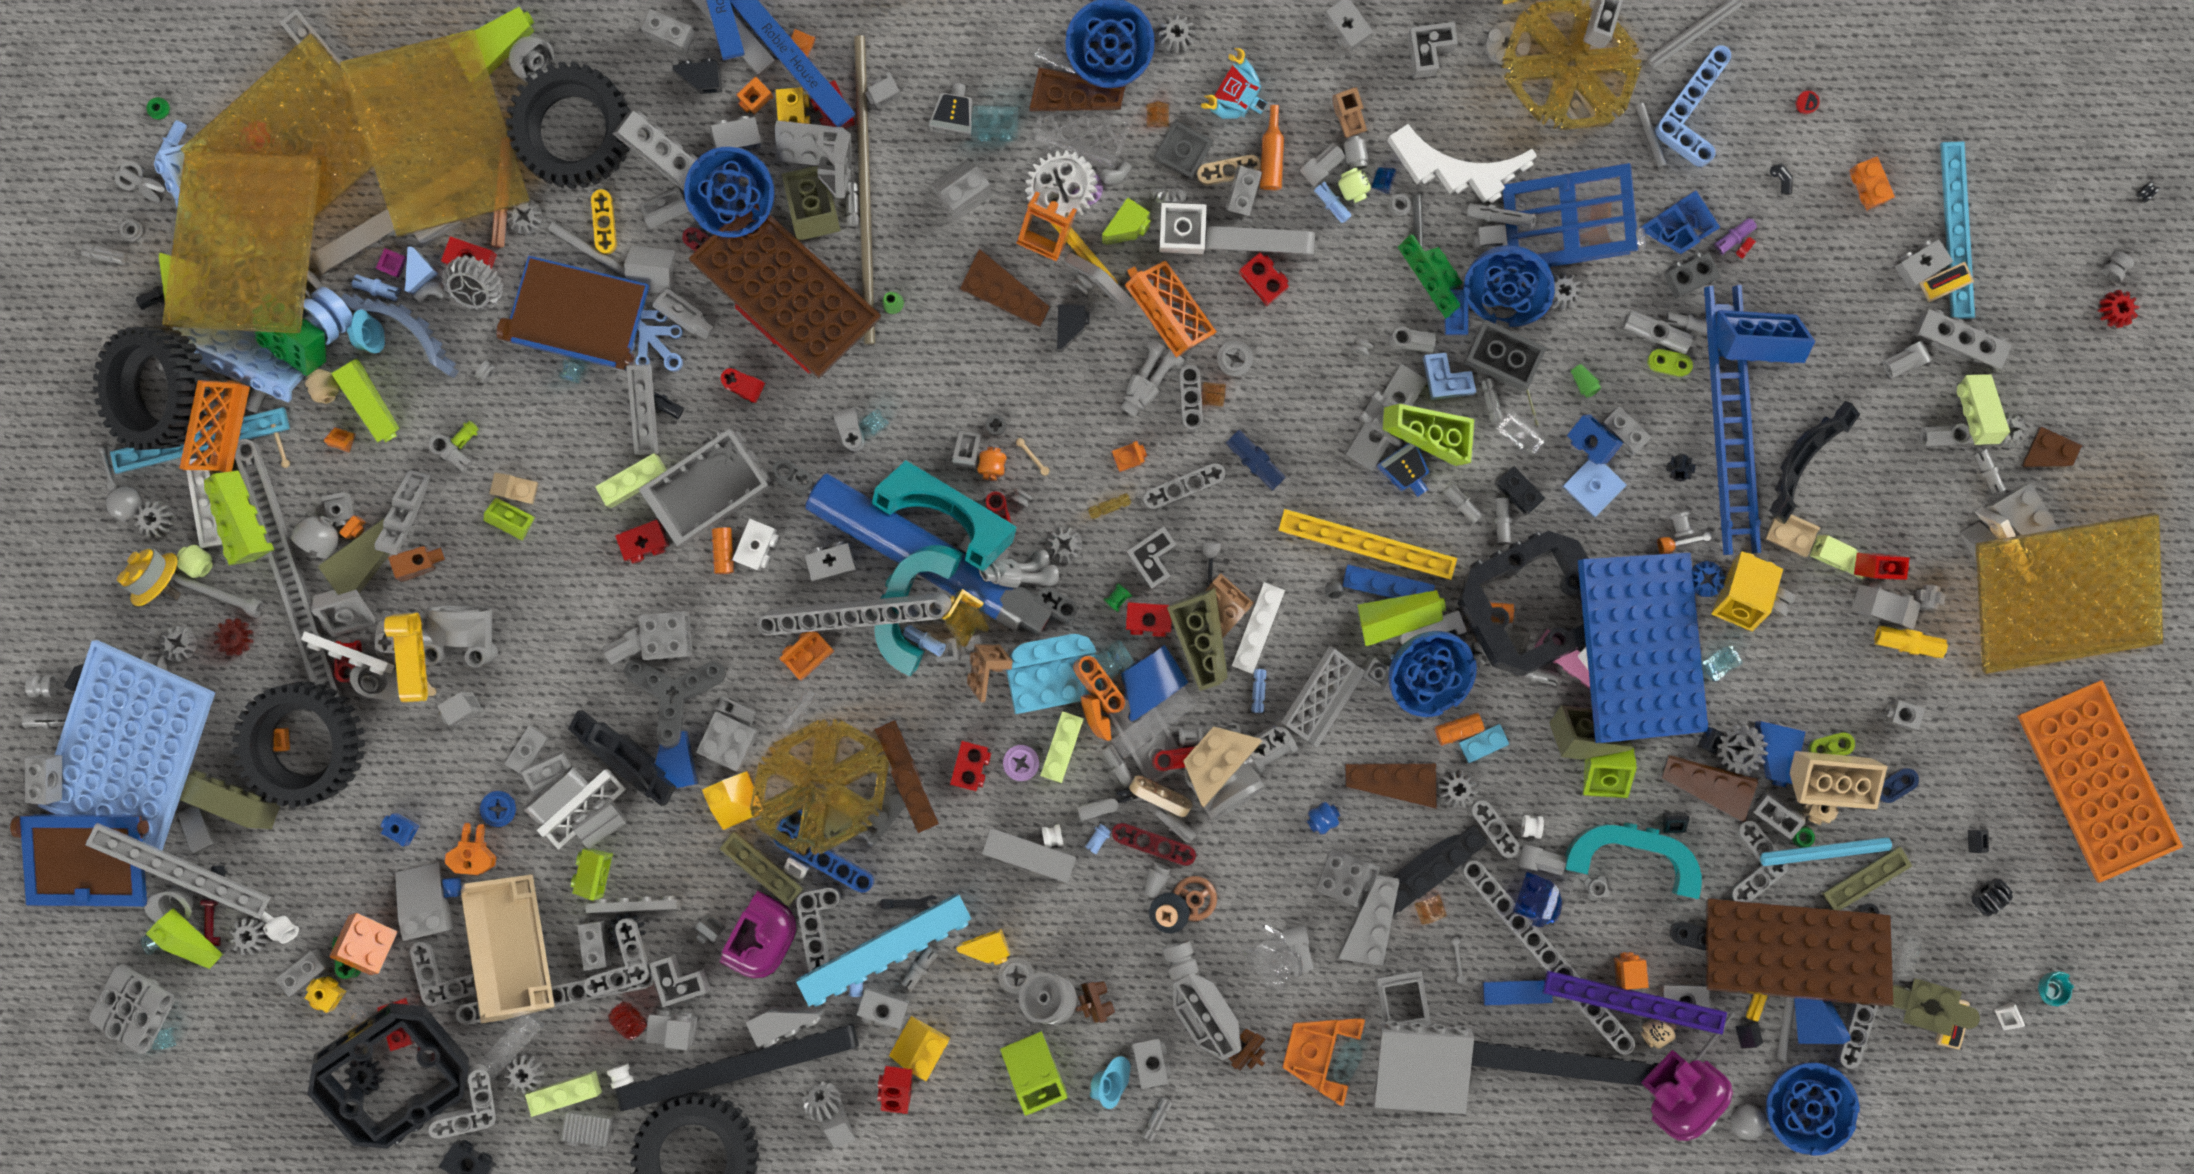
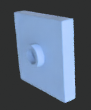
[1562,459,1626,517]

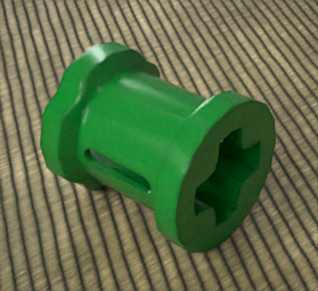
[1103,583,1132,613]

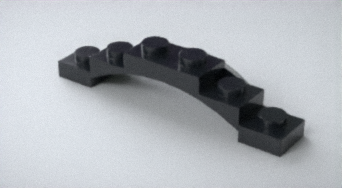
[1769,401,1860,524]
[568,710,676,806]
[1393,825,1488,915]

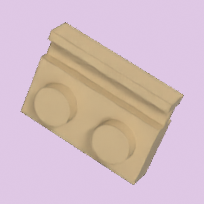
[1765,514,1820,557]

